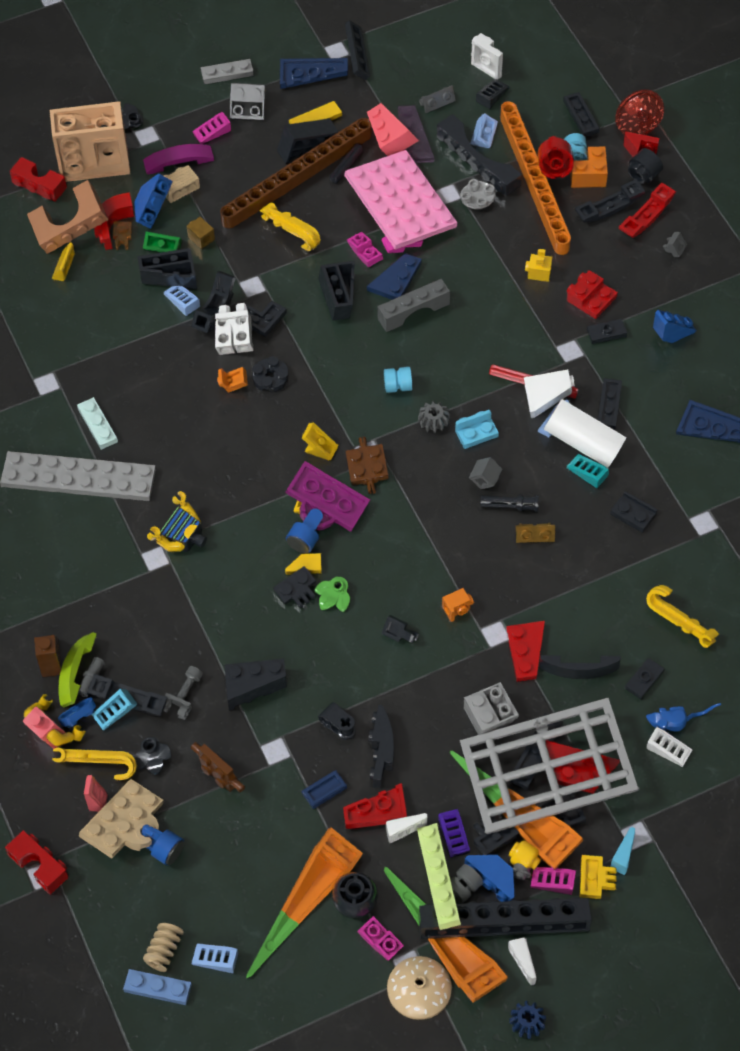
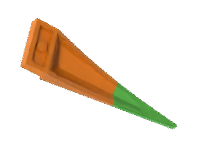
[450,751,583,870]
[246,828,363,978]
[384,867,508,1003]

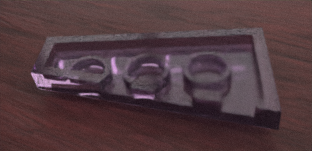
[398,105,434,163]

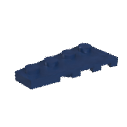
[280,58,348,89]
[676,400,740,442]

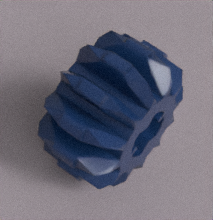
[509,1000,546,1039]

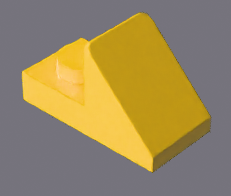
[302,422,338,460]

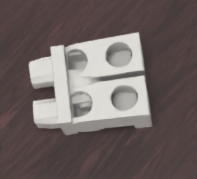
[215,303,254,355]

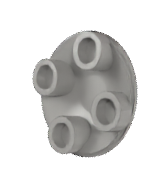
[460,179,495,209]

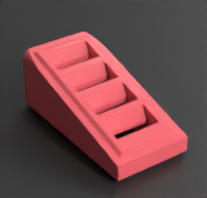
[84,775,108,812]

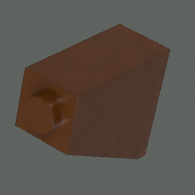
[34,635,62,677]

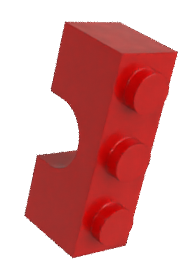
[10,157,67,202]
[5,830,68,895]

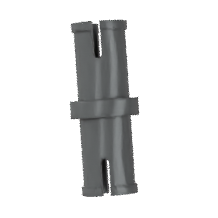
[78,657,105,697]

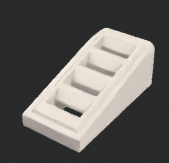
[646,727,692,767]
[386,813,427,843]
[508,938,536,986]

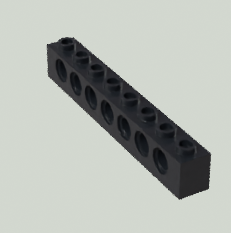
[418,897,592,939]

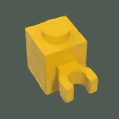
[525,249,552,282]

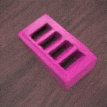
[193,112,231,144]
[530,867,576,895]

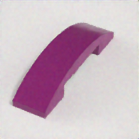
[143,144,214,175]

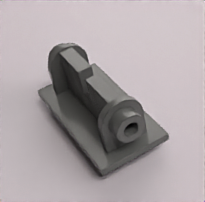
[419,85,456,113]

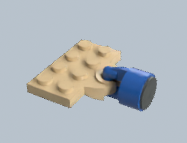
[79,779,184,866]

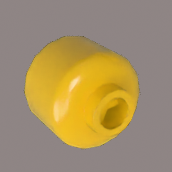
[508,841,541,870]

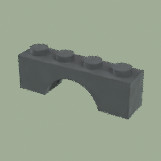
[378,279,450,332]

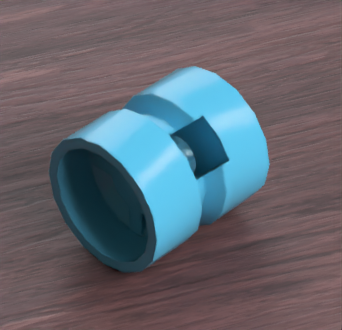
[564,133,588,161]
[384,367,412,393]

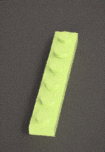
[417,823,461,930]

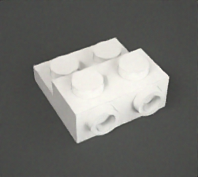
[471,33,503,80]

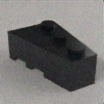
[137,248,197,289]
[318,261,355,321]
[224,658,287,711]

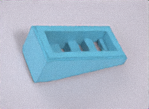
[92,689,137,730]
[610,827,635,875]

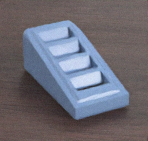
[164,286,200,316]
[192,944,238,973]

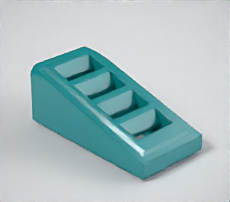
[567,454,609,488]

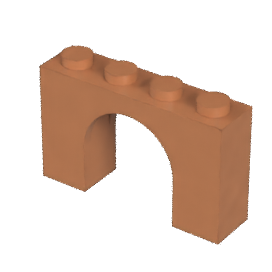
[27,180,108,254]

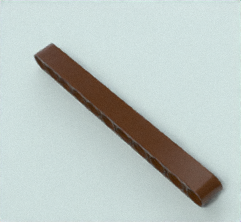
[220,118,372,229]

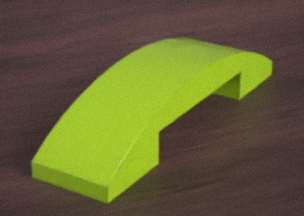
[59,632,96,707]

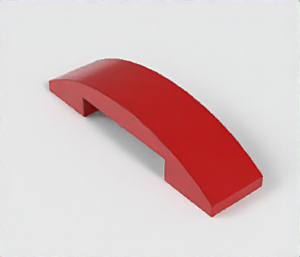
[619,183,676,238]

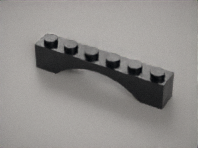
[437,114,522,196]

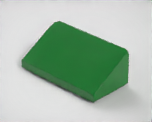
[143,232,182,253]

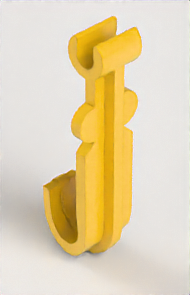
[260,203,321,251]
[646,585,719,648]
[52,748,137,780]

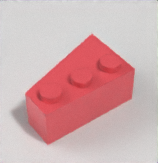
[367,103,419,156]

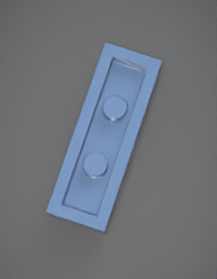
[123,969,192,1005]

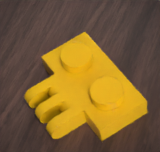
[580,855,617,899]

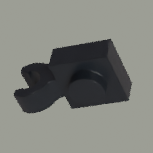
[381,615,419,643]

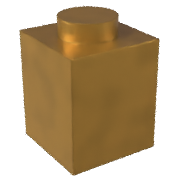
[187,217,215,249]

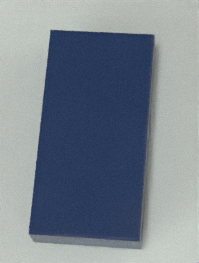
[302,770,347,809]

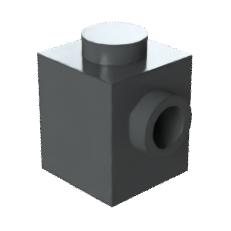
[469,457,502,489]

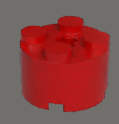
[538,136,574,179]

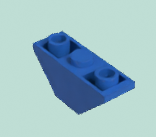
[134,174,173,229]
[653,310,697,343]
[465,855,514,902]

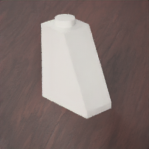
[524,370,575,418]

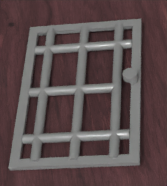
[460,698,639,834]

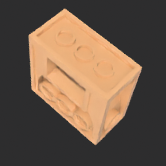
[50,102,130,182]

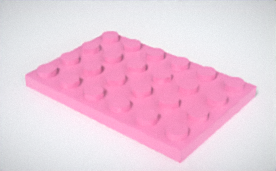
[345,150,457,250]

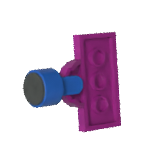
[285,461,370,554]

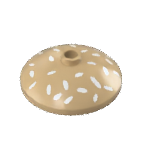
[387,956,452,1020]

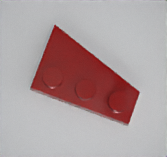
[506,621,545,682]
[343,783,407,829]

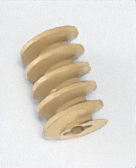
[143,923,184,972]

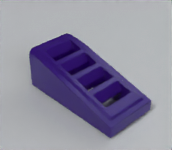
[438,809,470,857]

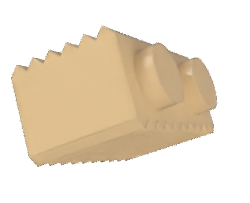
[164,165,200,203]

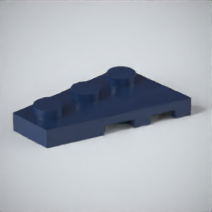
[367,253,422,300]

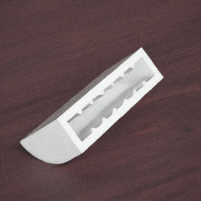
[544,399,626,468]

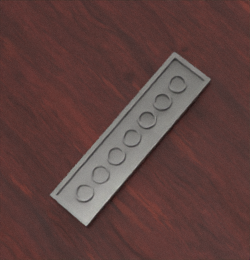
[0,451,156,501]

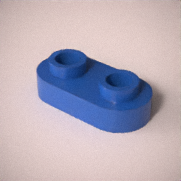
[58,698,96,728]

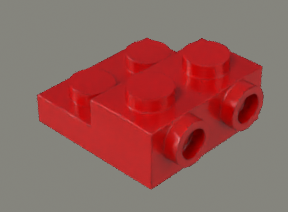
[567,270,618,319]

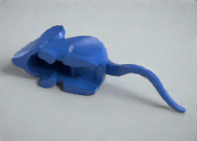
[646,703,721,732]

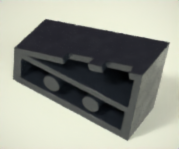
[277,118,338,164]

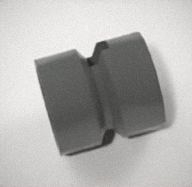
[450,864,483,904]

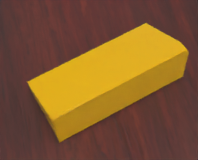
[52,243,75,281]

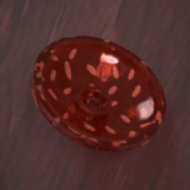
[615,90,664,135]

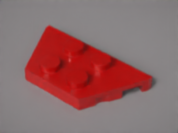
[545,740,620,794]

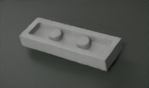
[201,59,254,84]

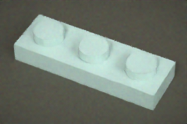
[77,397,118,449]

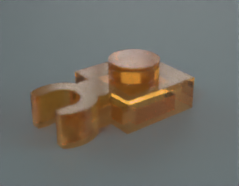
[113,222,132,250]

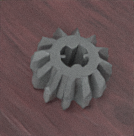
[418,401,450,433]

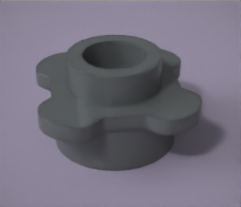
[513,863,531,880]

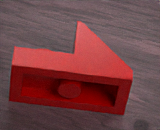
[624,132,660,157]

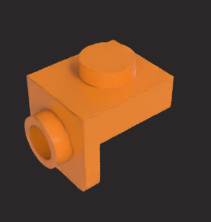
[217,367,248,393]

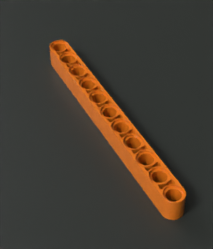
[500,101,571,255]

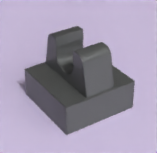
[663,232,687,257]

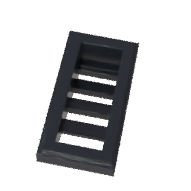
[476,79,509,109]

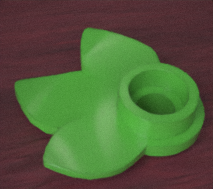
[314,577,350,612]

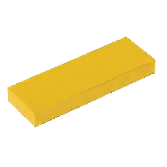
[289,101,342,124]

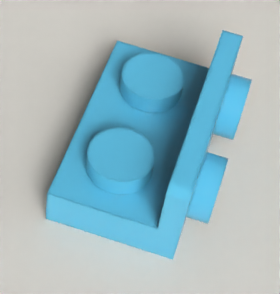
[455,410,499,449]

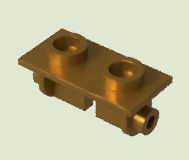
[516,523,555,543]

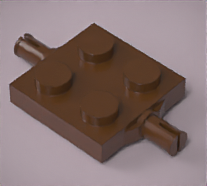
[346,437,389,494]
[191,742,245,793]

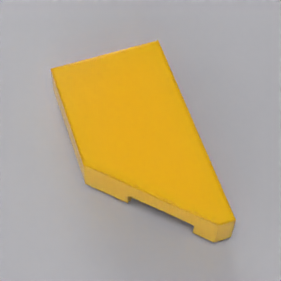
[285,553,321,575]

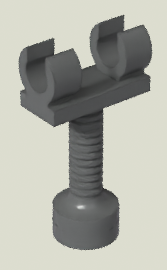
[163,666,203,720]

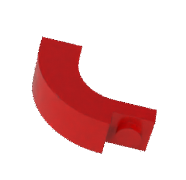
[94,192,134,250]

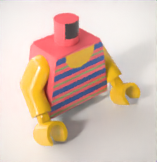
[23,694,86,749]

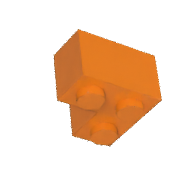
[570,146,608,188]

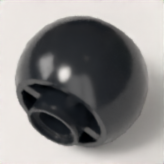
[332,872,378,918]

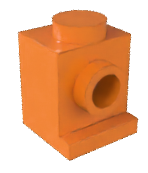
[442,588,474,622]

